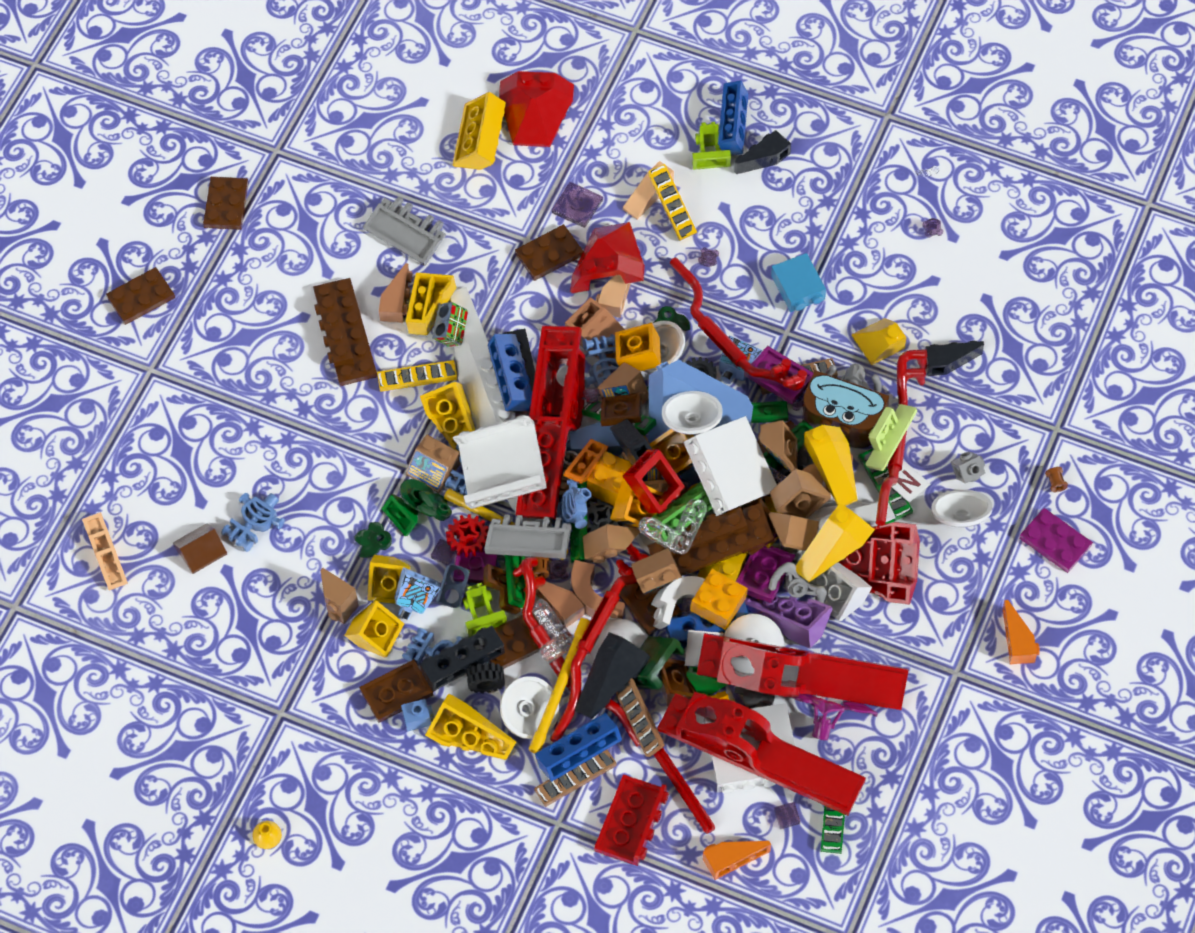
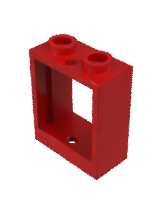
[622,449,685,514]

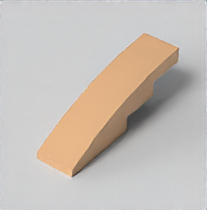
[82,512,128,591]

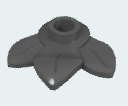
[734,686,775,708]

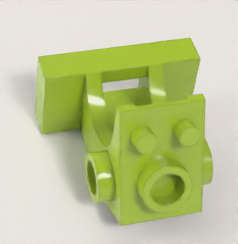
[692,122,731,170]
[462,583,507,637]

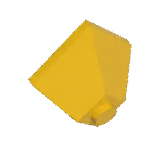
[851,318,906,365]
[367,555,411,604]
[344,600,405,658]

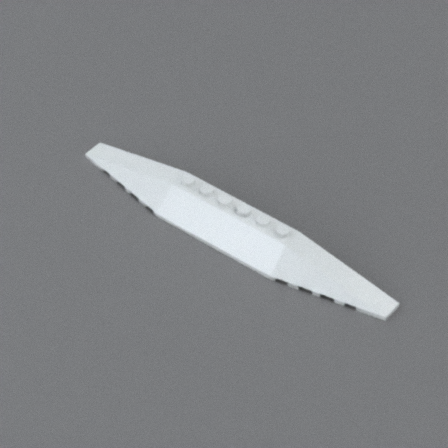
[449,287,553,528]

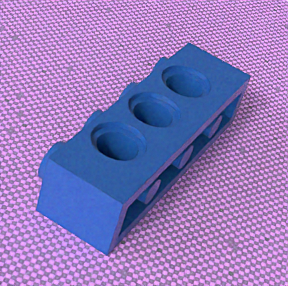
[718,80,749,156]
[488,334,533,411]
[666,602,748,648]
[535,713,622,782]

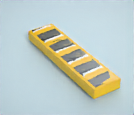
[647,164,697,241]
[377,360,457,392]

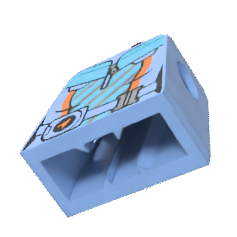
[719,335,762,384]
[395,567,440,620]

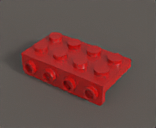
[594,774,669,866]

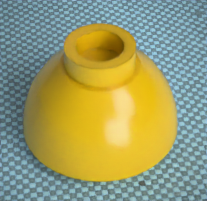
[252,820,282,849]

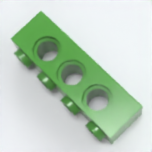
[644,482,712,542]

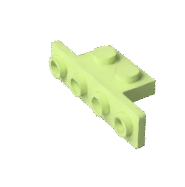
[866,404,917,471]

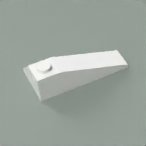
[808,501,895,534]

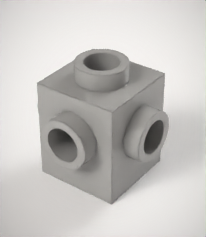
[951,452,986,484]

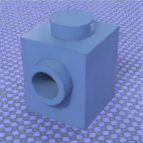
[401,699,434,732]

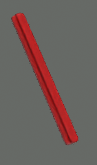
[653,748,715,834]

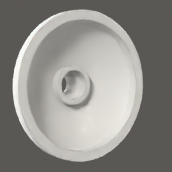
[643,321,685,373]
[662,391,723,435]
[931,490,992,528]
[724,614,784,674]
[590,619,648,662]
[500,677,559,739]

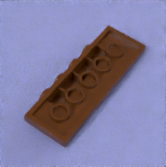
[313,278,378,386]
[647,503,775,576]

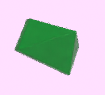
[381,494,418,537]
[686,666,727,696]

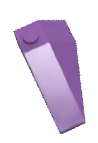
[744,594,832,648]

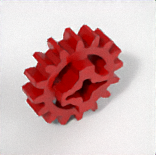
[446,514,489,557]

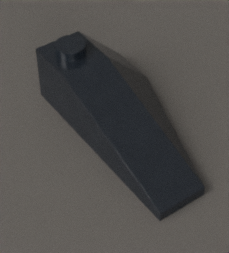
[575,632,650,719]

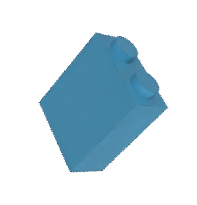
[771,253,826,312]

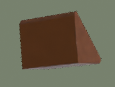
[173,523,227,574]
[657,658,696,707]

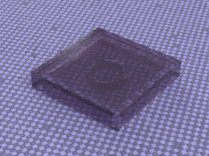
[552,182,603,228]

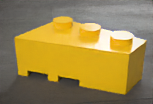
[406,272,457,335]

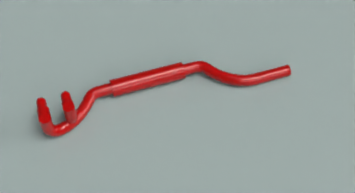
[670,257,807,391]
[875,349,927,526]
[550,543,649,743]
[513,557,640,747]

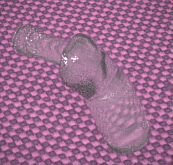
[915,166,940,177]

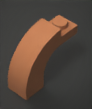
[571,560,625,619]

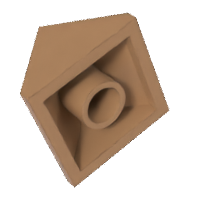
[768,512,819,551]

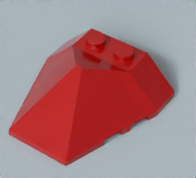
[499,71,574,147]
[570,222,645,293]
[838,522,920,605]

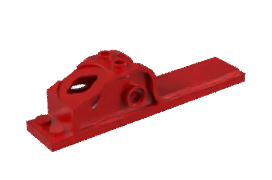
[515,326,585,519]
[697,633,909,710]
[657,692,866,816]

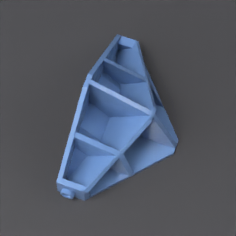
[649,360,753,485]

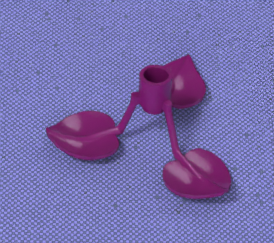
[791,694,878,740]

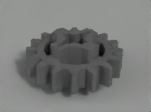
[587,499,624,533]

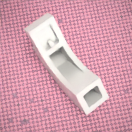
[651,576,705,629]

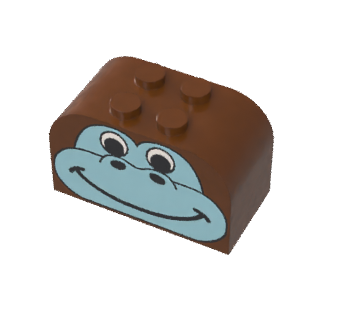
[802,370,889,448]

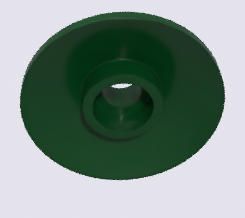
[400,479,434,510]

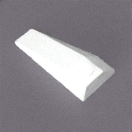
[795,550,872,621]

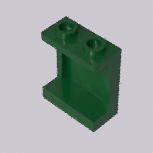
[632,636,685,690]

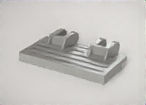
[363,197,446,266]
[484,514,572,559]

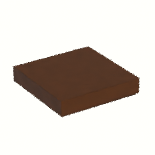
[600,393,642,427]

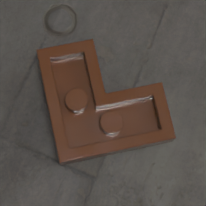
[483,564,521,615]

